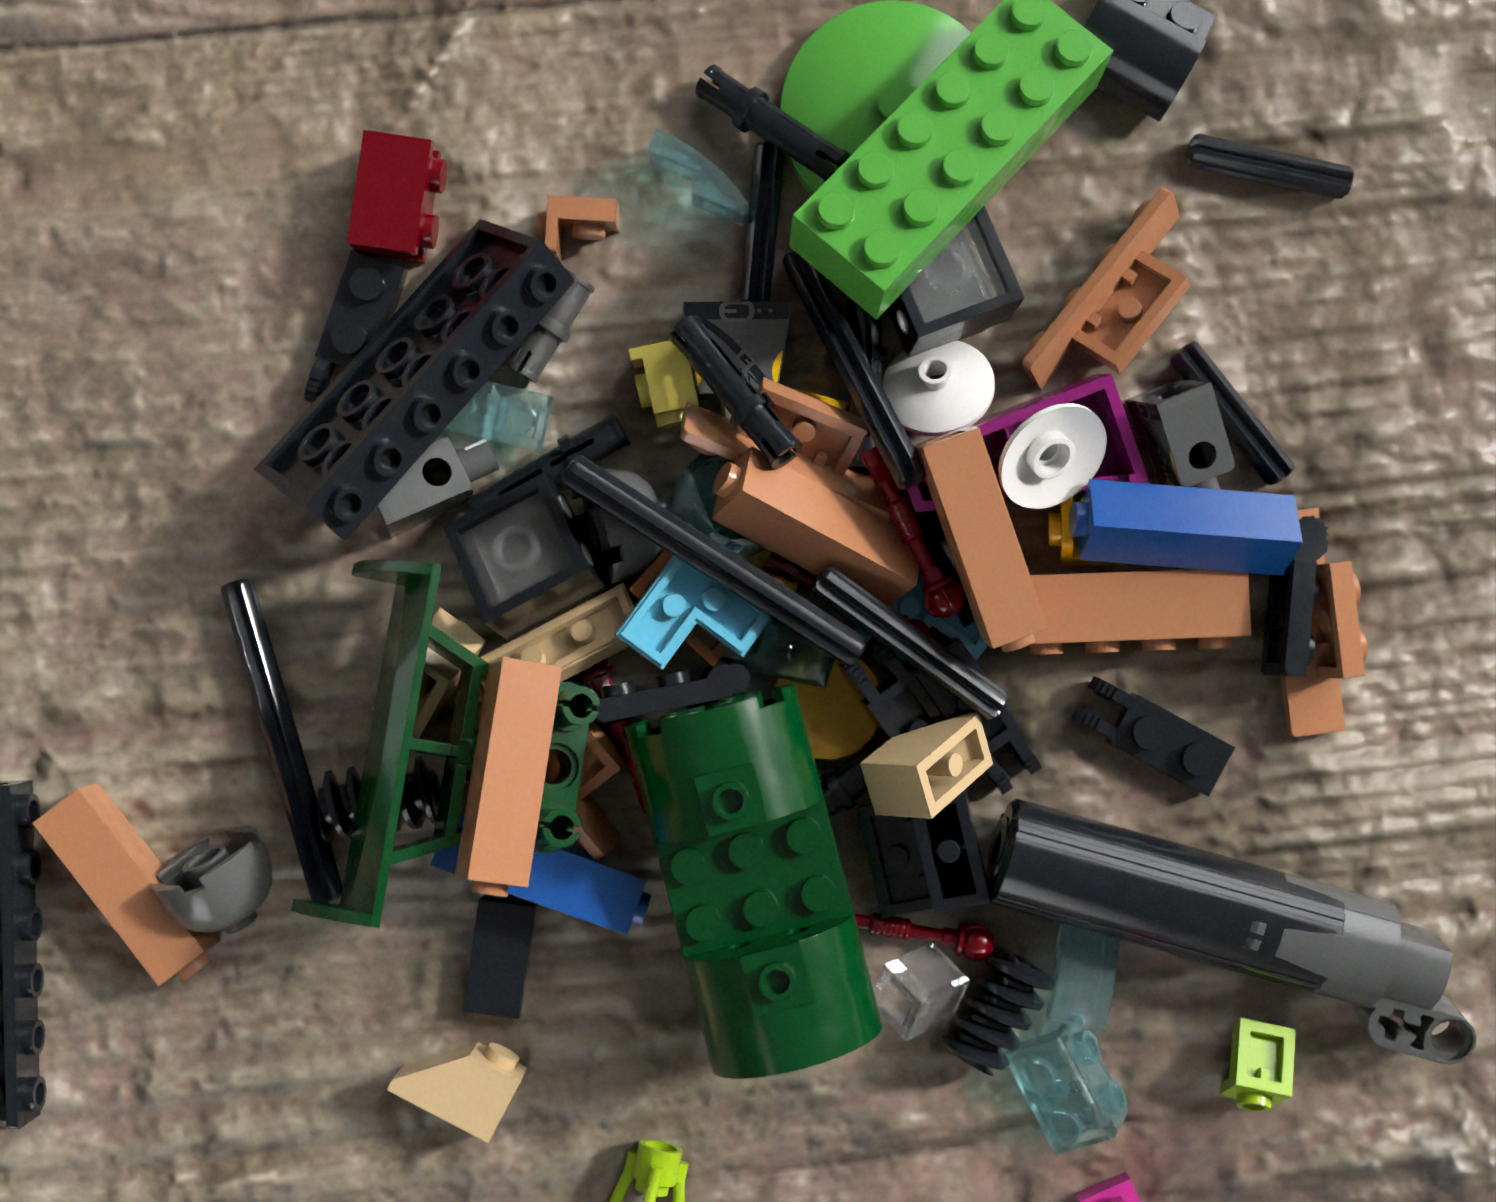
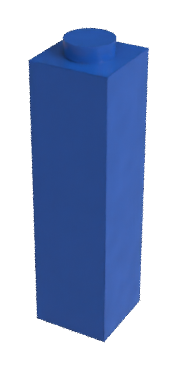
[1069,479,1303,576]
[430,814,651,935]

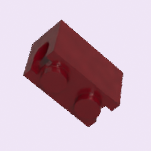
[347,130,447,264]

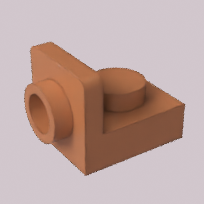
[536,195,620,262]

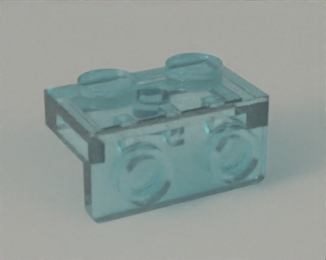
[1005,1014,1128,1155]

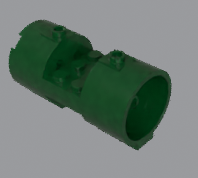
[624,683,883,1079]

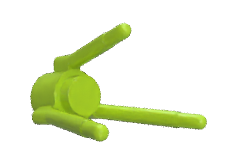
[608,1139,689,1202]

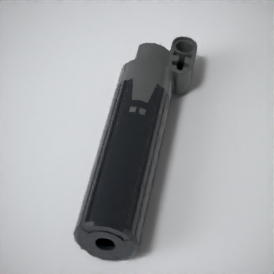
[986,798,1477,1065]

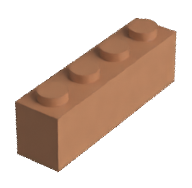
[1029,569,1251,655]

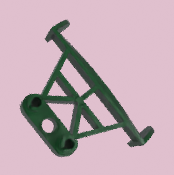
[291,559,600,928]

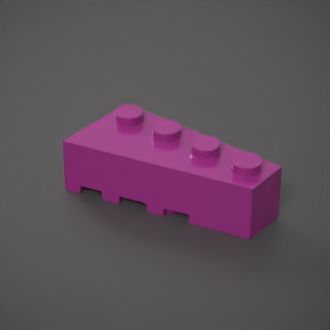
[898,374,1150,512]

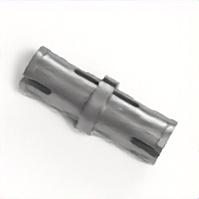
[506,270,595,384]

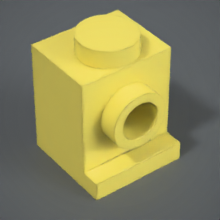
[629,340,699,429]

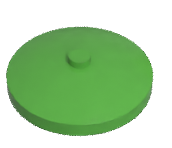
[780,0,971,196]

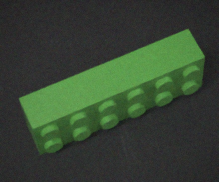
[789,0,1114,320]

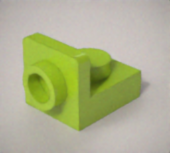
[1219,1017,1296,1112]

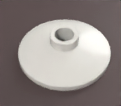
[882,340,995,436]
[998,403,1107,509]

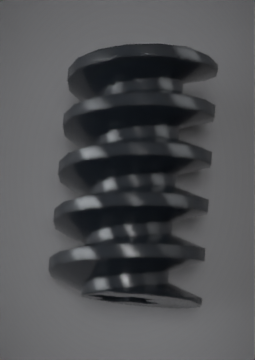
[317,756,441,843]
[939,946,1056,1076]

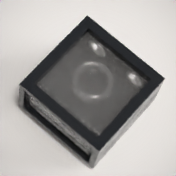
[887,206,1025,358]
[443,472,609,642]

